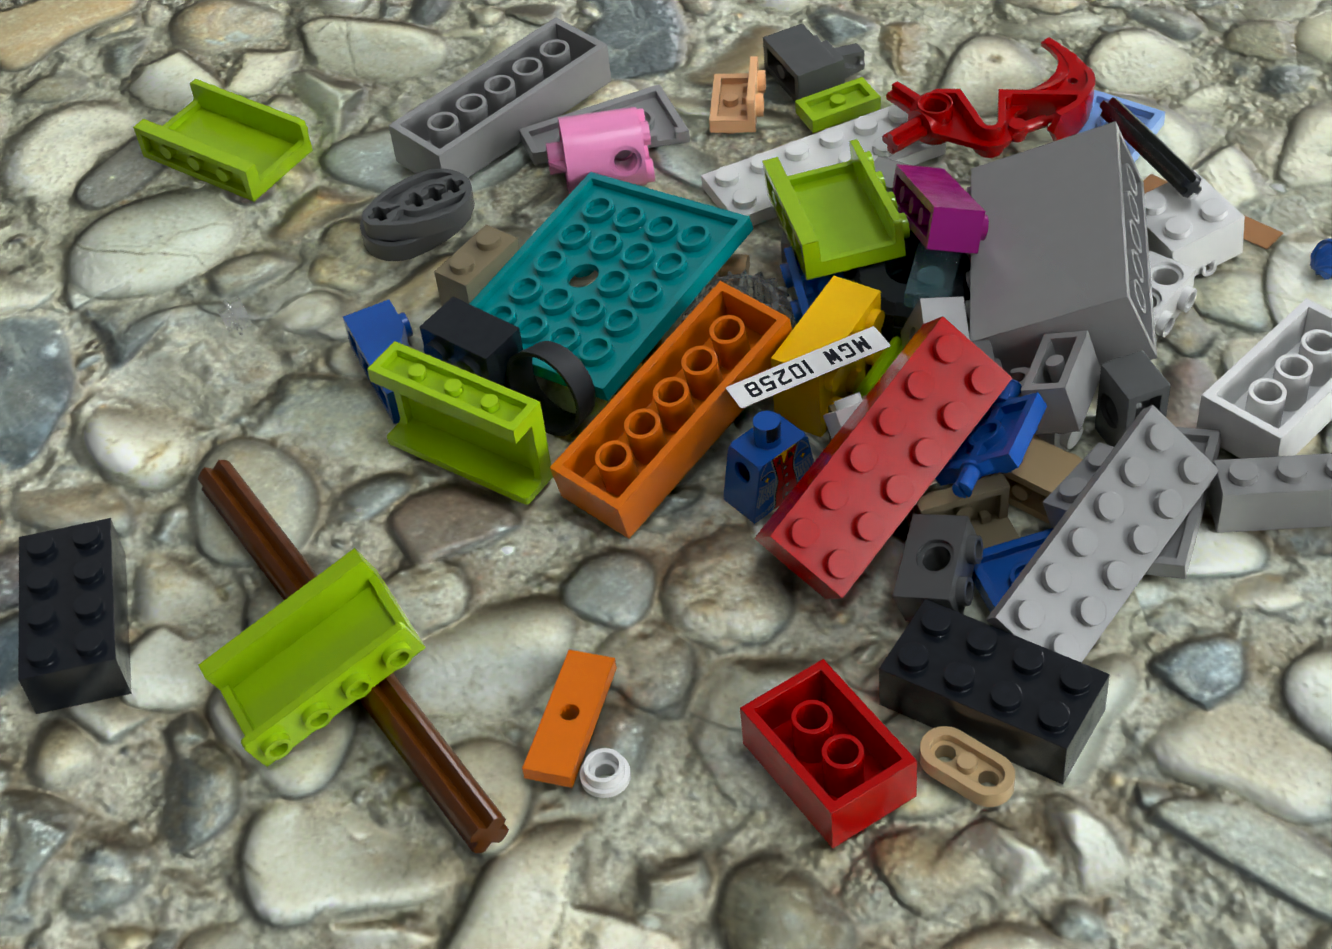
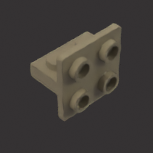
[905,473,1020,571]

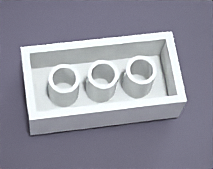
[1196,298,1332,459]

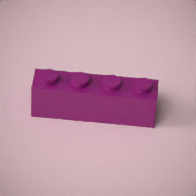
[892,164,989,254]

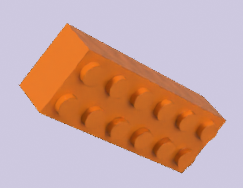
[549,281,792,539]

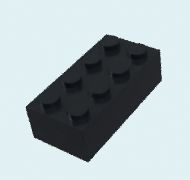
[18,518,132,714]
[879,599,1110,784]

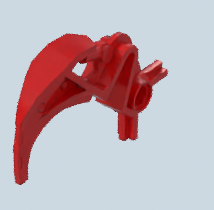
[882,37,1095,158]

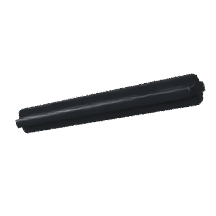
[1099,97,1202,198]

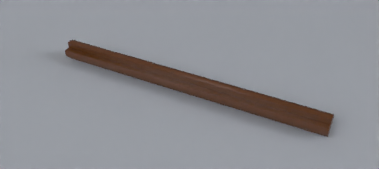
[198,460,509,853]

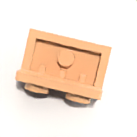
[709,56,766,134]

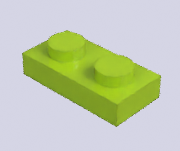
[795,77,881,133]

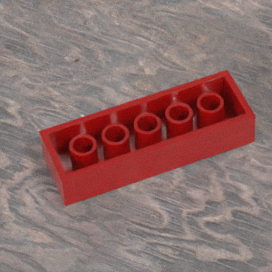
[754,316,1012,599]

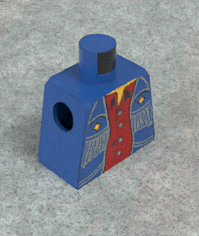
[724,410,814,524]

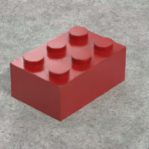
[740,659,917,848]

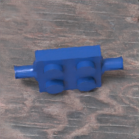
[935,379,1047,498]

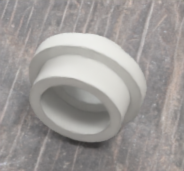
[580,748,631,798]

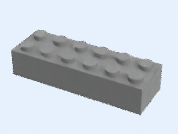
[388,17,611,178]

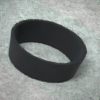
[506,341,596,436]

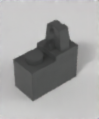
[763,23,865,102]

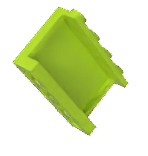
[133,79,313,202]
[762,139,910,280]
[367,341,553,505]
[198,548,426,767]

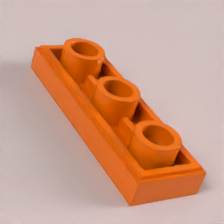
[522,650,617,788]

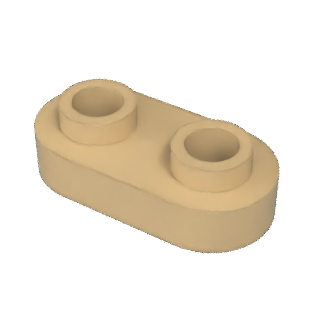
[920,726,1015,807]

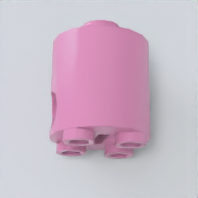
[546,107,655,194]

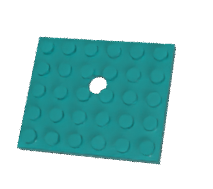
[470,172,754,401]

